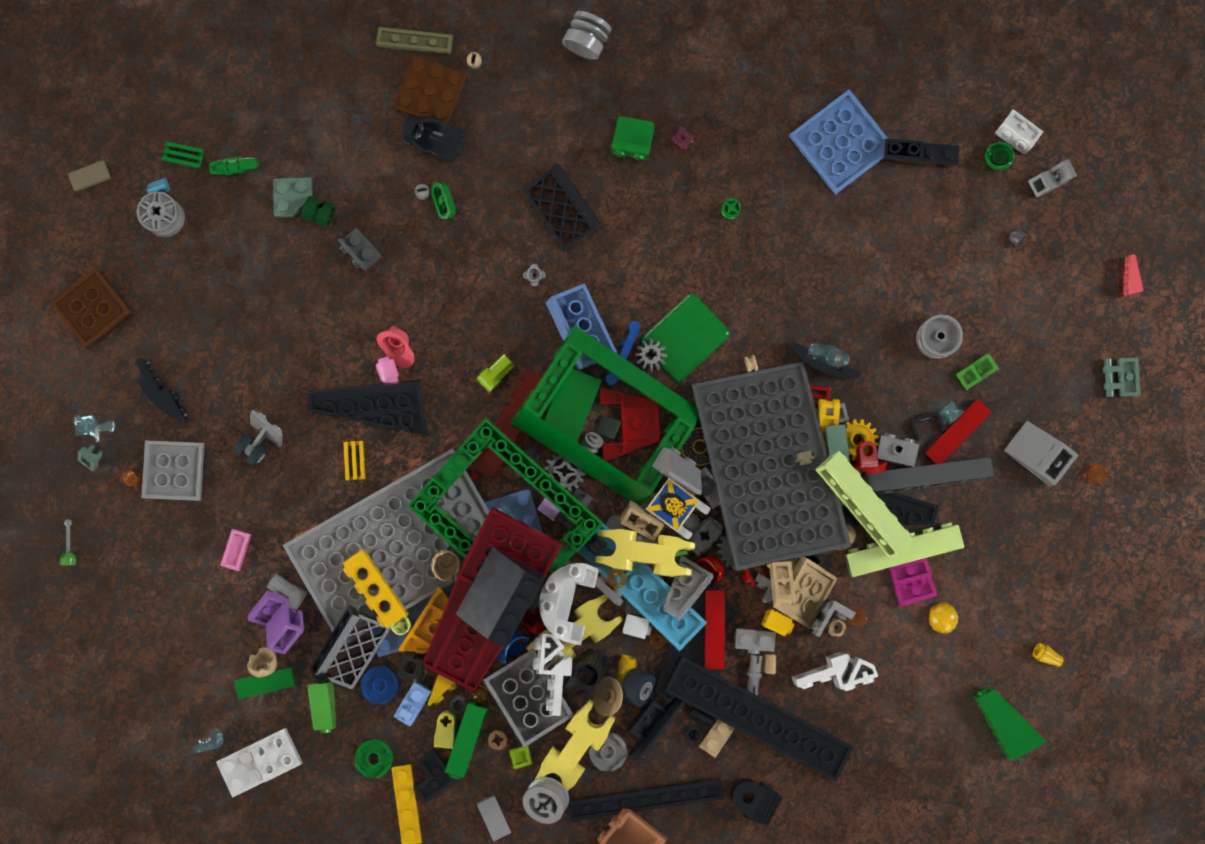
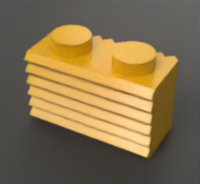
[760,608,794,636]

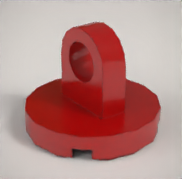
[850,440,887,474]

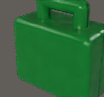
[639,293,730,382]

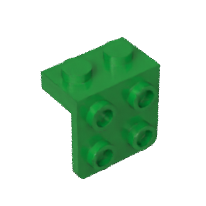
[611,116,655,160]

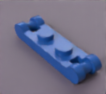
[605,321,640,386]

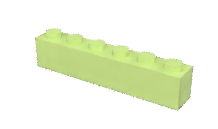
[816,451,914,559]
[844,522,965,577]

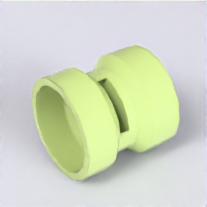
[391,616,412,635]

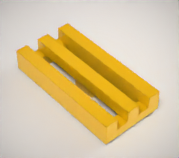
[344,441,366,481]

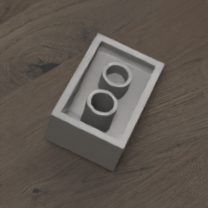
[651,447,702,495]

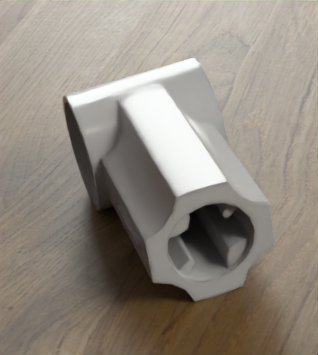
[267,574,308,609]

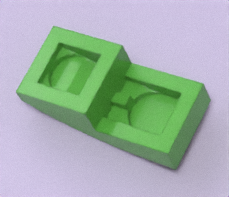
[956,353,999,390]

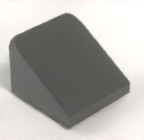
[596,416,621,440]

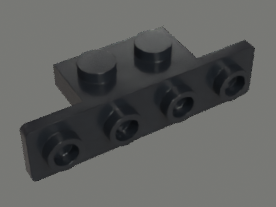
[627,697,686,763]

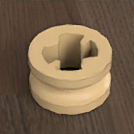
[744,355,758,373]

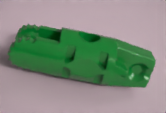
[209,156,260,175]

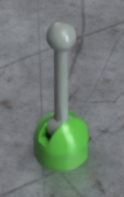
[60,519,76,566]

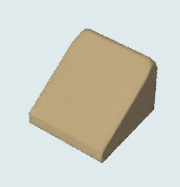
[759,653,776,674]

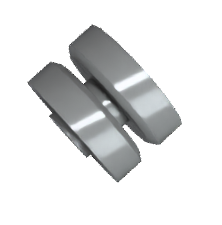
[916,314,963,359]

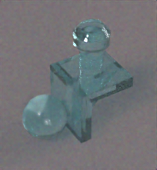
[809,343,850,369]
[73,413,115,442]

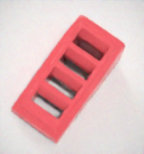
[1123,254,1144,297]

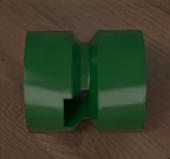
[301,196,336,228]

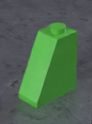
[307,681,336,733]

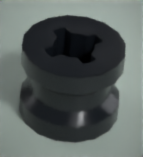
[584,533,607,556]

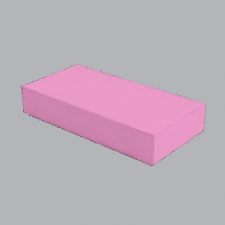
[220,529,252,571]

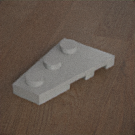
[664,555,713,620]

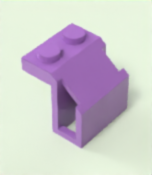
[248,591,304,654]

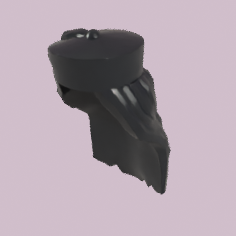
[402,114,465,162]

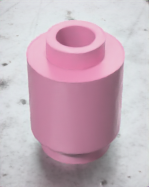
[376,357,399,383]

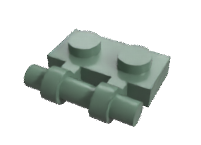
[1103,358,1141,397]

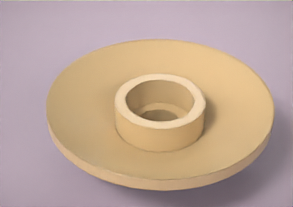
[593,677,623,716]

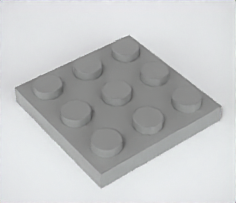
[141,440,205,501]

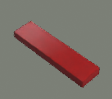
[924,399,991,464]
[704,590,725,669]

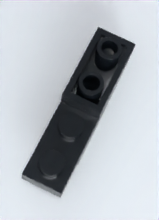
[884,138,959,166]
[135,358,189,424]

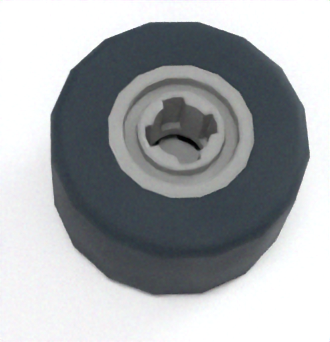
[621,668,657,707]

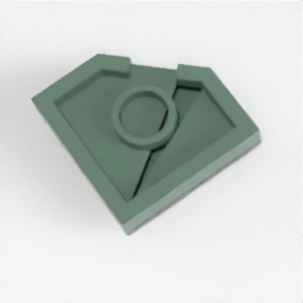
[273,178,313,218]

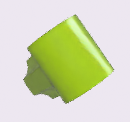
[476,355,515,393]

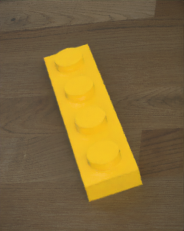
[391,764,422,844]

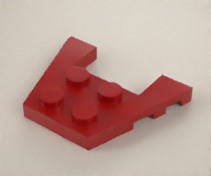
[600,387,660,462]

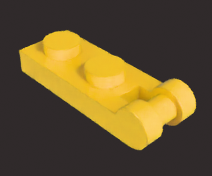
[818,399,840,448]

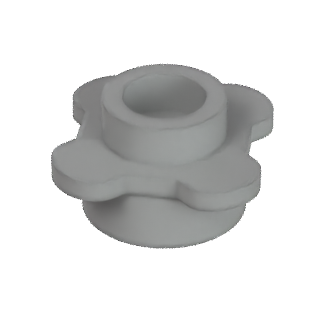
[523,264,546,287]

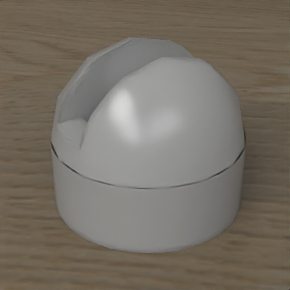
[414,184,430,200]

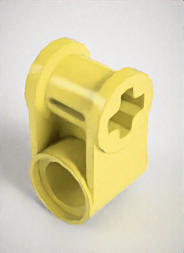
[434,710,457,749]

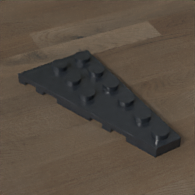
[307,380,429,437]

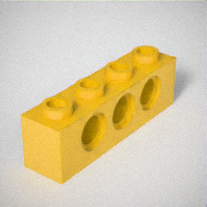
[343,550,409,628]

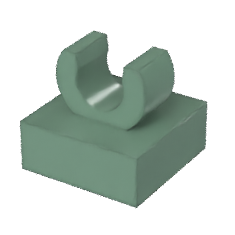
[78,445,102,472]

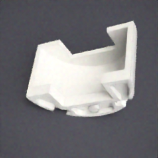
[539,563,599,645]

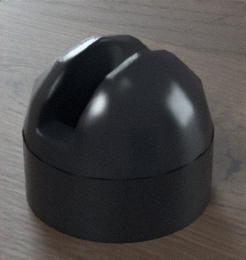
[687,726,703,743]

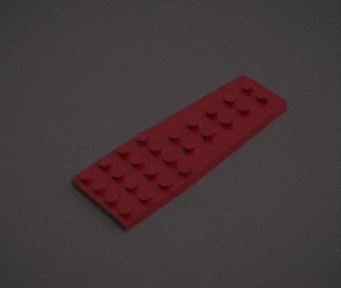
[423,507,563,691]

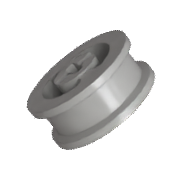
[523,777,569,824]

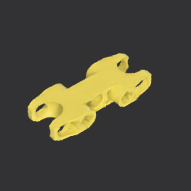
[595,529,695,577]
[526,594,623,670]
[535,699,616,791]

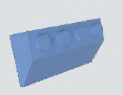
[546,283,617,371]

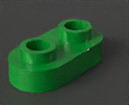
[431,182,456,220]

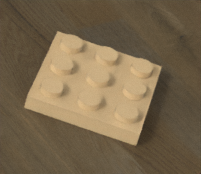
[773,557,838,629]

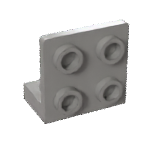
[811,600,856,637]

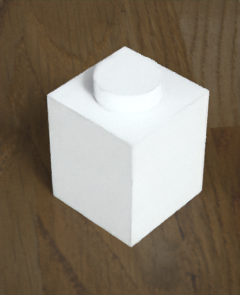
[622,613,652,639]

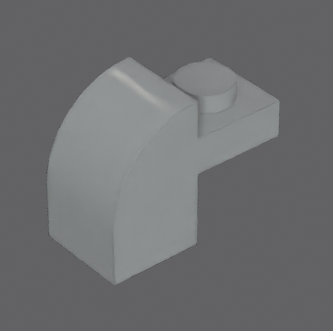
[1028,159,1077,197]

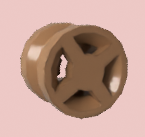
[488,729,508,750]

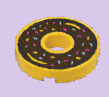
[681,428,710,466]

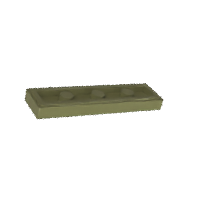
[376,27,453,55]

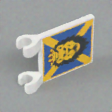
[646,478,710,539]

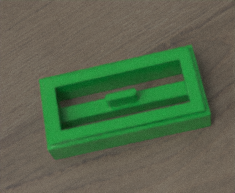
[162,142,204,169]

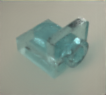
[193,727,223,754]

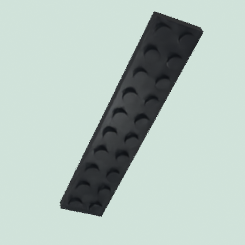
[664,656,854,782]

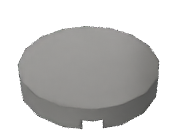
[589,732,627,771]

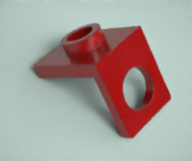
[741,565,770,587]

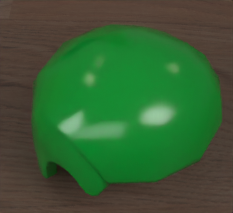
[985,142,1015,171]

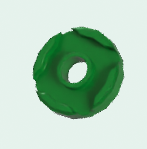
[354,738,394,778]

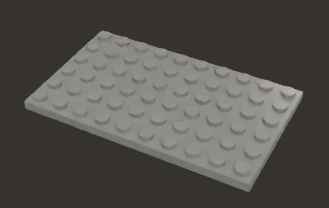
[283,448,489,645]

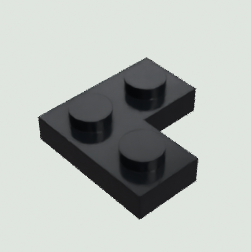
[414,748,457,805]

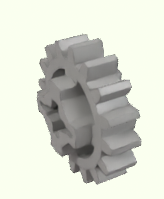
[544,454,586,492]

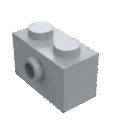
[876,433,919,468]
[733,628,776,654]

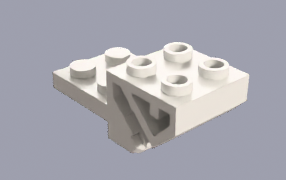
[533,634,572,716]
[792,652,878,691]
[216,728,302,798]

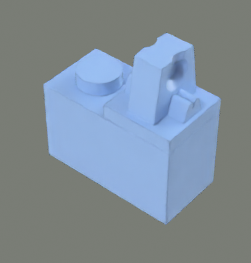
[393,680,432,726]

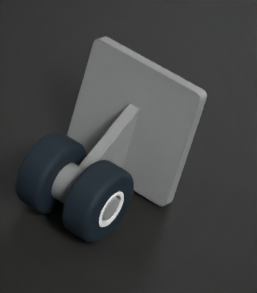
[233,410,283,467]

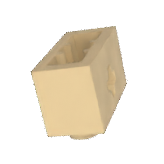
[620,500,664,541]

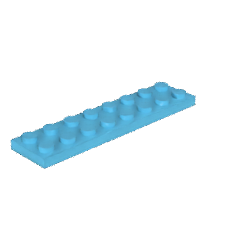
[578,524,707,651]

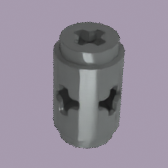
[688,516,724,558]

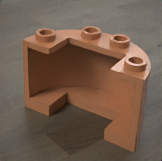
[597,808,667,844]

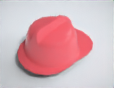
[377,326,415,368]

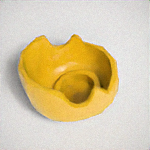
[928,602,958,634]

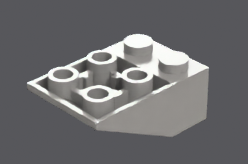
[1004,421,1079,486]

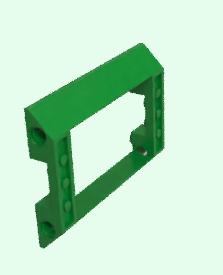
[510,325,698,505]
[407,418,604,606]

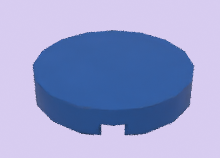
[360,665,399,704]

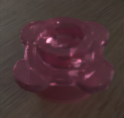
[672,127,694,150]

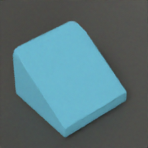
[147,178,170,193]

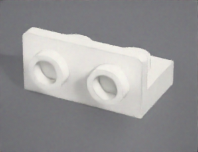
[995,109,1043,155]

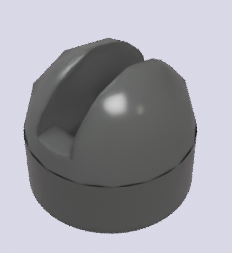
[1009,229,1026,246]

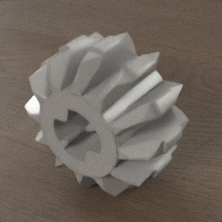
[635,339,667,372]

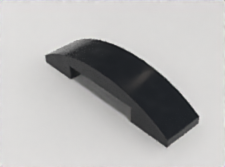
[788,341,862,379]

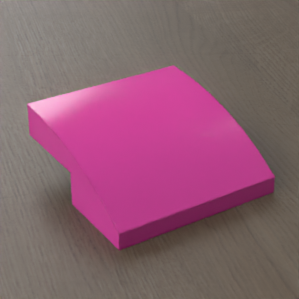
[889,558,938,607]

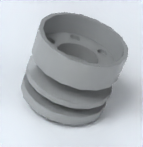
[562,11,611,60]
[136,191,185,238]

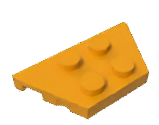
[398,586,448,654]

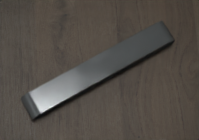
[862,458,995,495]

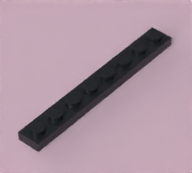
[567,778,724,822]

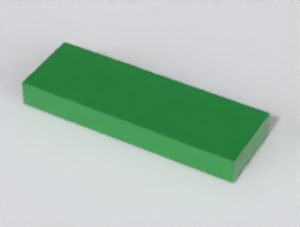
[234,667,297,700]

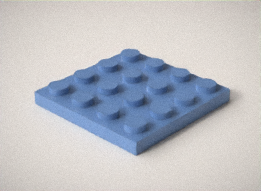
[789,90,888,195]

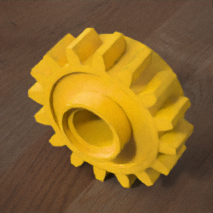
[845,419,879,461]

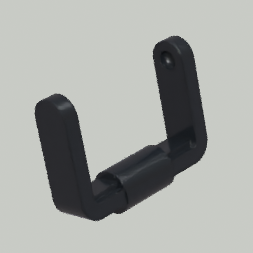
[910,412,946,441]

